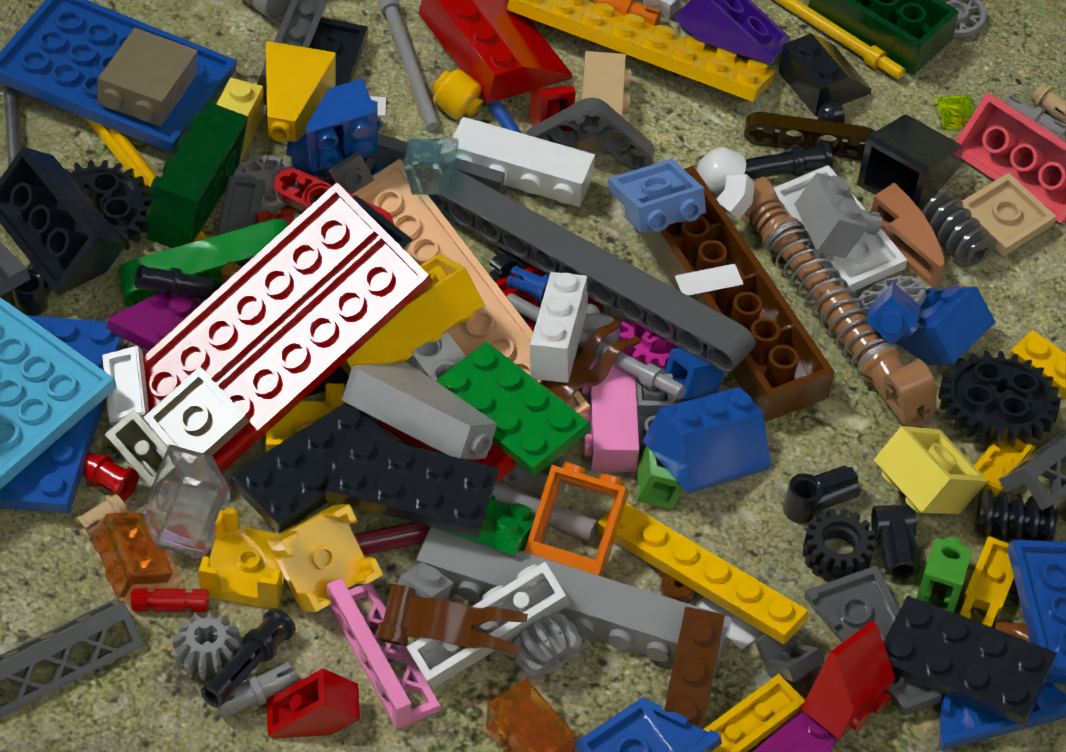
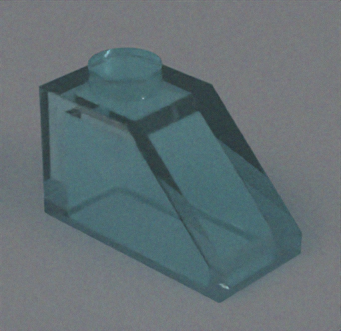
[403,138,459,195]

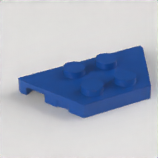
[939,683,1066,751]
[576,697,722,752]

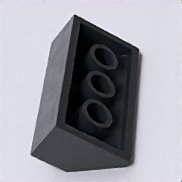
[0,147,127,295]

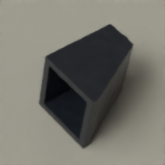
[857,114,964,211]

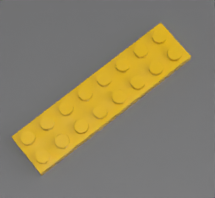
[507,0,776,102]

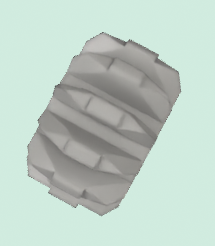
[172,610,241,681]
[513,612,582,678]

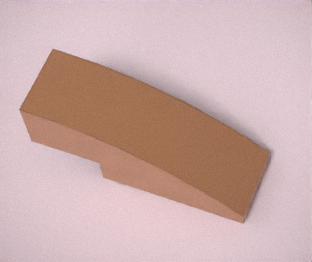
[871,183,945,288]

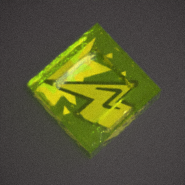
[934,95,974,130]

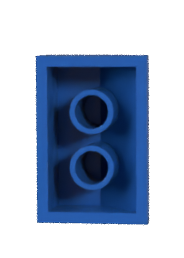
[643,387,771,494]

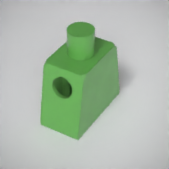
[916,537,972,613]

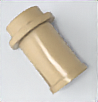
[1031,84,1066,124]
[75,494,128,539]

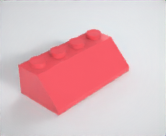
[956,92,1066,224]

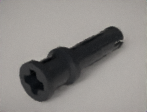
[745,140,833,179]
[201,608,296,708]

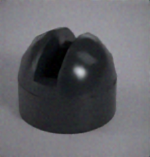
[817,99,845,123]

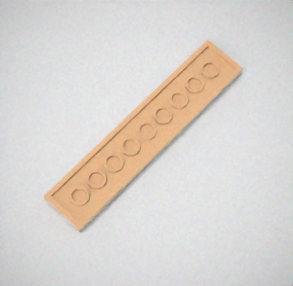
[352,159,591,417]

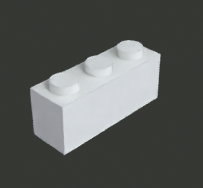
[530,272,588,383]

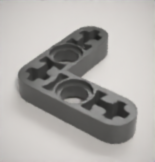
[527,97,655,170]

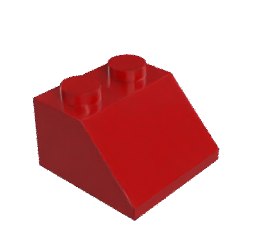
[801,621,895,739]

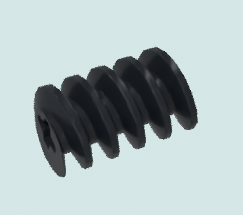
[974,488,1058,541]

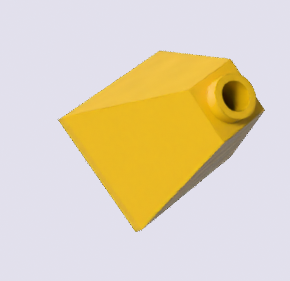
[266,41,336,142]

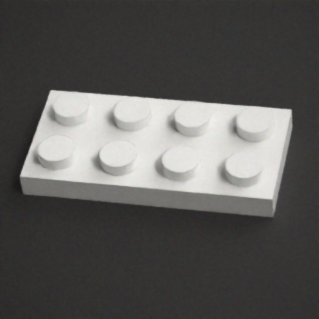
[774,165,907,293]

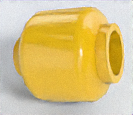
[431,69,483,120]

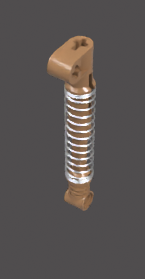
[741,176,936,427]

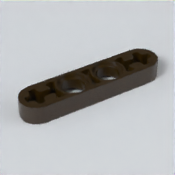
[744,112,875,160]

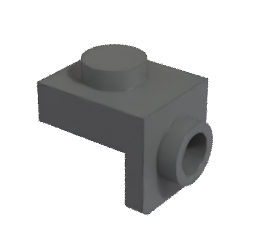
[324,152,374,194]
[755,634,825,682]

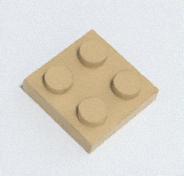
[962,172,1057,257]

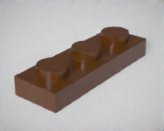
[664,606,726,729]

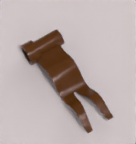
[540,320,642,404]
[375,584,528,655]

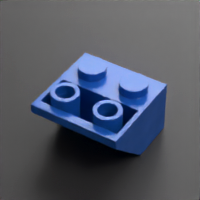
[306,79,379,172]
[896,285,996,365]

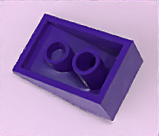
[675,0,791,64]

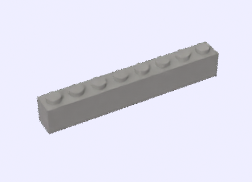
[416,527,732,677]

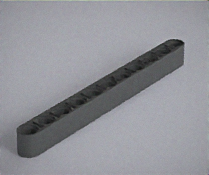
[422,166,756,373]

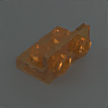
[93,512,173,598]

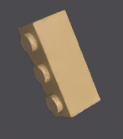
[578,51,631,152]

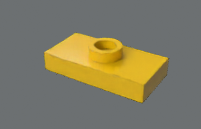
[974,439,1036,497]

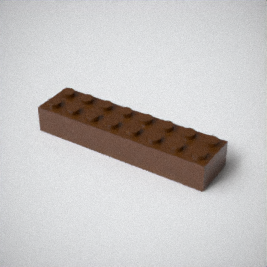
[638,166,835,422]

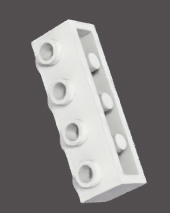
[448,117,595,207]
[407,562,570,688]

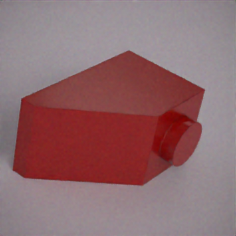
[529,86,576,131]
[266,668,360,739]

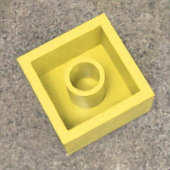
[874,426,988,514]

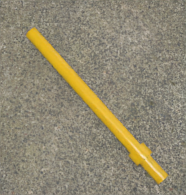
[774,0,906,80]

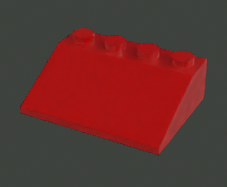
[418,0,572,104]

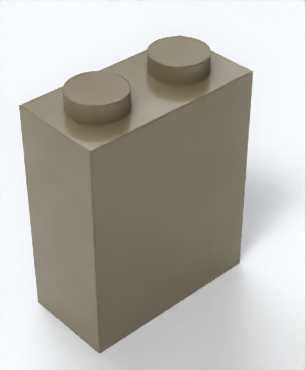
[97,28,198,127]

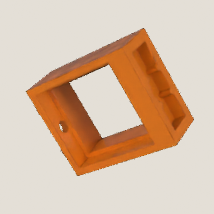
[524,462,630,577]

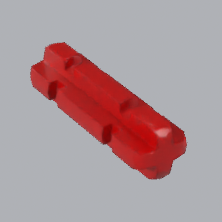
[130,588,209,612]

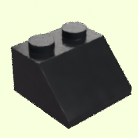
[778,33,872,116]

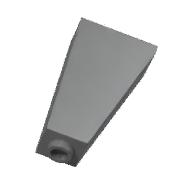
[342,362,497,460]

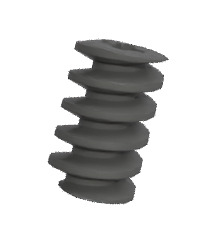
[922,191,997,267]

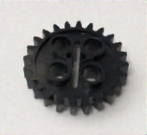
[64,160,153,250]
[938,350,1061,447]

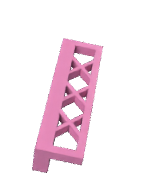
[327,578,440,730]

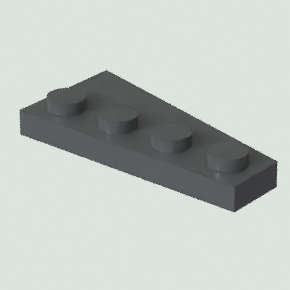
[805,565,942,716]

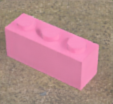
[581,359,639,472]

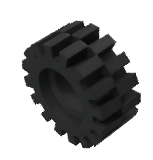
[802,509,876,582]

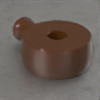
[655,568,696,604]

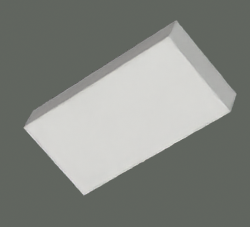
[102,346,149,426]

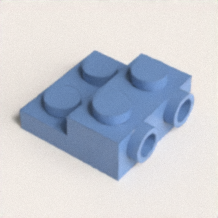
[608,159,706,233]

